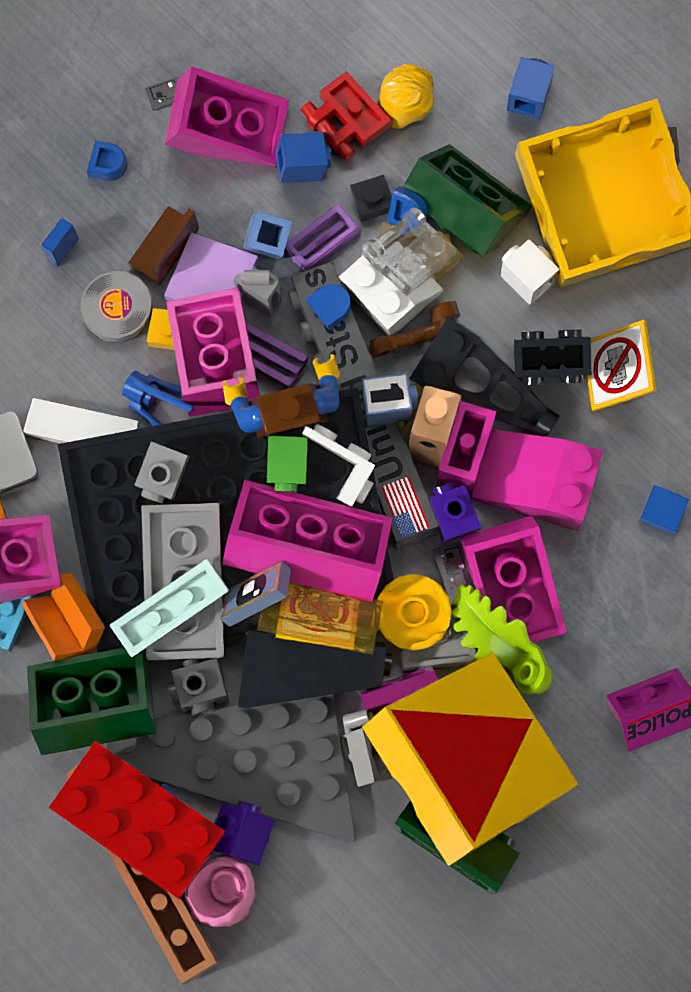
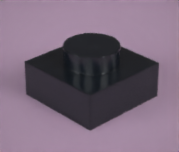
[350,174,392,222]

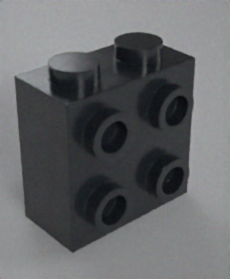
[514,329,592,385]

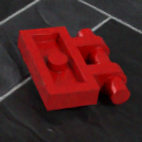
[301,71,391,161]

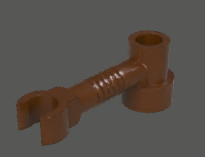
[369,301,461,358]

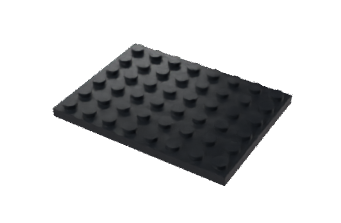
[57,387,394,657]

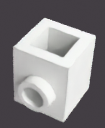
[501,240,559,305]

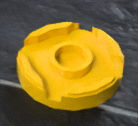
[375,574,452,651]

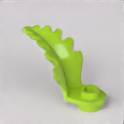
[452,584,552,695]

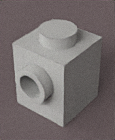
[135,442,190,503]

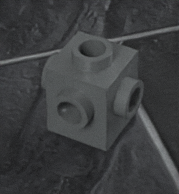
[168,658,229,717]

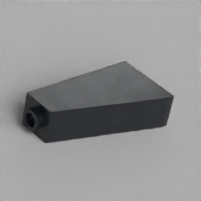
[238,626,392,708]

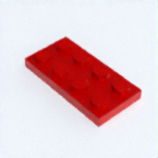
[48,741,226,900]

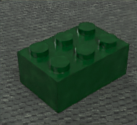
[27,647,157,755]

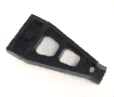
[409,316,561,437]

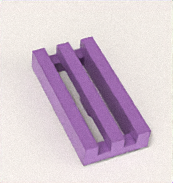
[284,203,361,272]
[246,323,308,389]

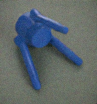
[122,371,194,426]

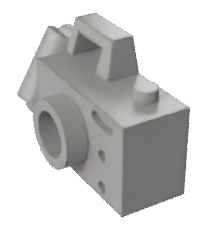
[233,268,282,317]
[340,709,393,787]

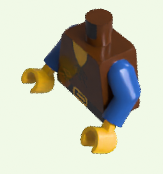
[222,354,340,439]

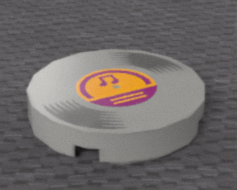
[80,271,153,342]

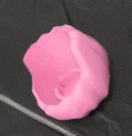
[184,855,256,928]

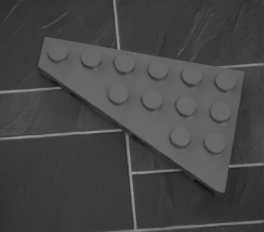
[107,694,355,843]

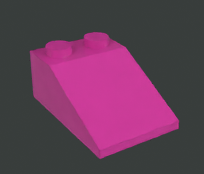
[164,66,289,167]
[166,287,260,417]
[471,429,603,531]
[0,515,61,604]
[459,516,567,642]

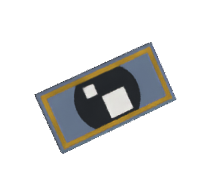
[221,561,291,626]

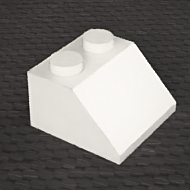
[339,238,443,336]

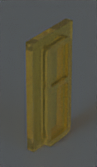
[257,582,383,655]

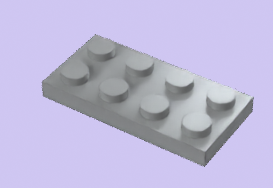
[141,503,225,660]

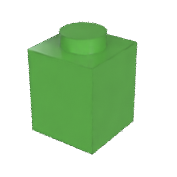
[267,436,307,492]

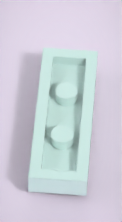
[110,558,229,657]

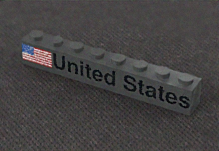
[288,262,439,550]

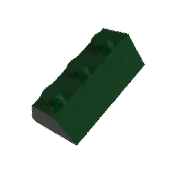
[403,144,532,256]
[394,800,520,895]

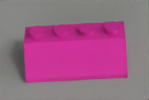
[222,480,392,603]

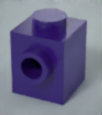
[429,482,481,543]
[214,800,274,866]

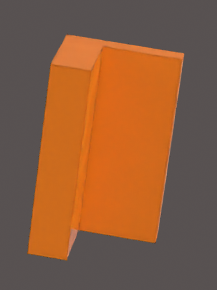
[22,572,105,661]

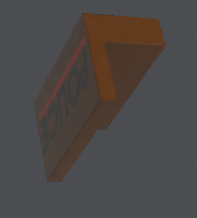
[128,206,199,285]

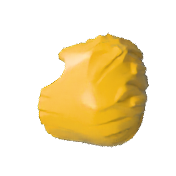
[377,63,434,129]

